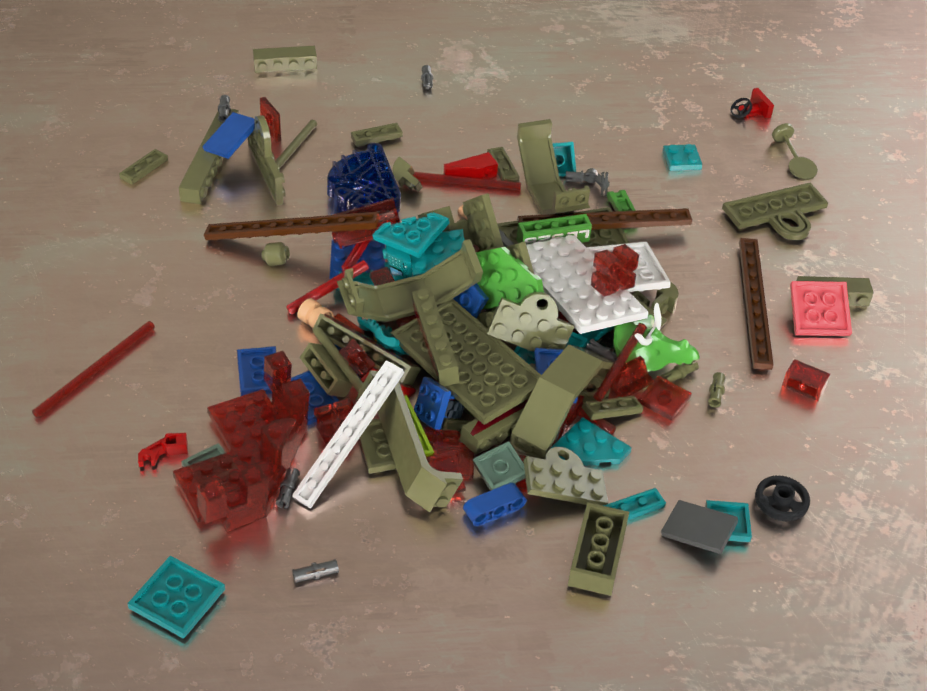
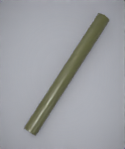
[275,120,317,169]
[313,327,363,393]

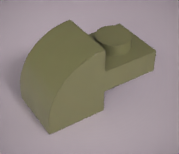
[393,156,423,192]
[651,282,679,314]

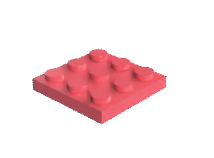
[790,281,852,336]

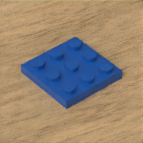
[330,240,385,279]

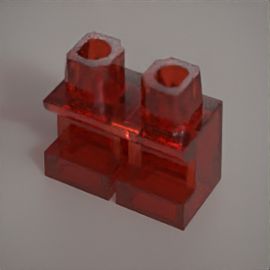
[314,398,354,444]

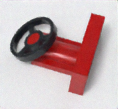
[730,88,774,119]

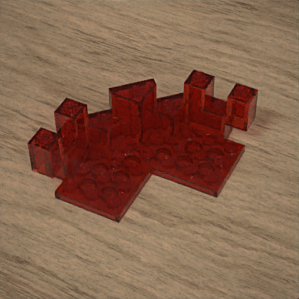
[173,351,310,531]

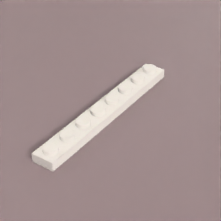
[292,361,404,509]

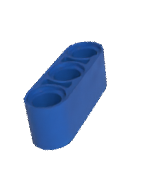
[463,483,527,526]

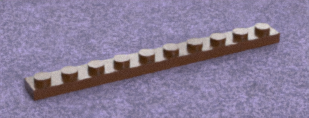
[517,208,692,230]
[204,212,380,241]
[739,238,774,370]

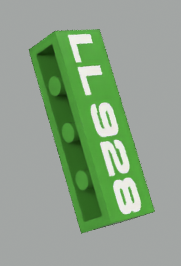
[516,214,592,245]

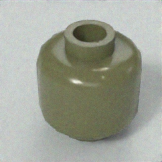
[262,242,290,266]

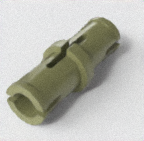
[661,360,699,386]
[708,372,726,407]

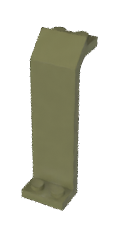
[356,370,463,512]

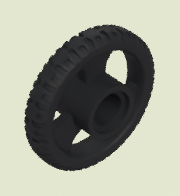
[755,475,810,522]

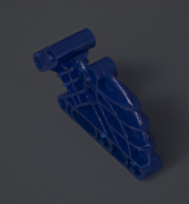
[327,143,401,234]

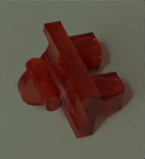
[339,338,376,378]

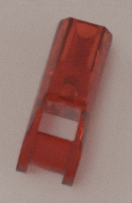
[424,427,461,448]

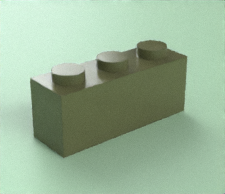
[300,343,353,397]

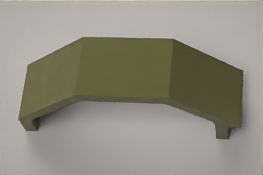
[517,119,591,215]
[337,239,483,322]
[511,344,619,459]

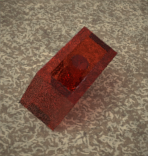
[782,359,830,401]

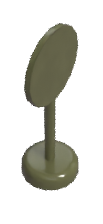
[772,123,818,180]

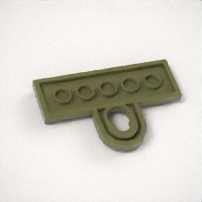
[248,115,285,205]
[722,182,828,240]

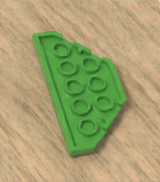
[476,247,544,309]

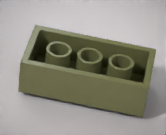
[568,502,629,596]

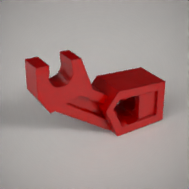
[138,433,188,467]

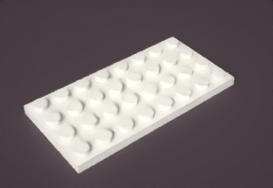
[526,235,648,334]

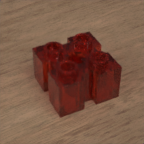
[591,244,639,296]

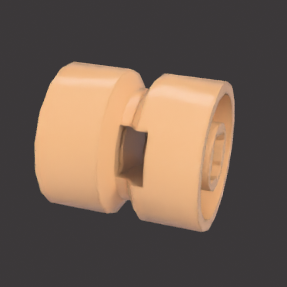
[298,298,334,328]

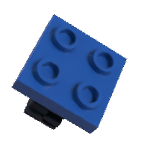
[414,377,464,430]

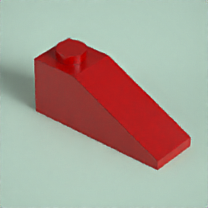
[443,152,498,181]

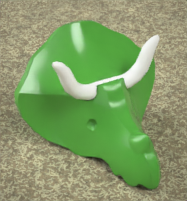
[614,303,700,374]

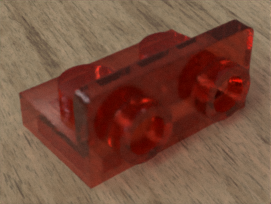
[607,356,654,398]

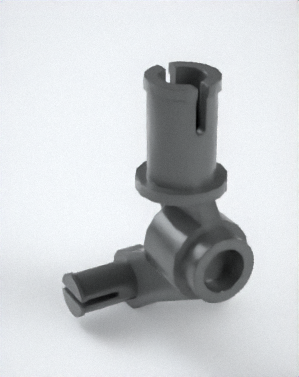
[565,168,610,196]

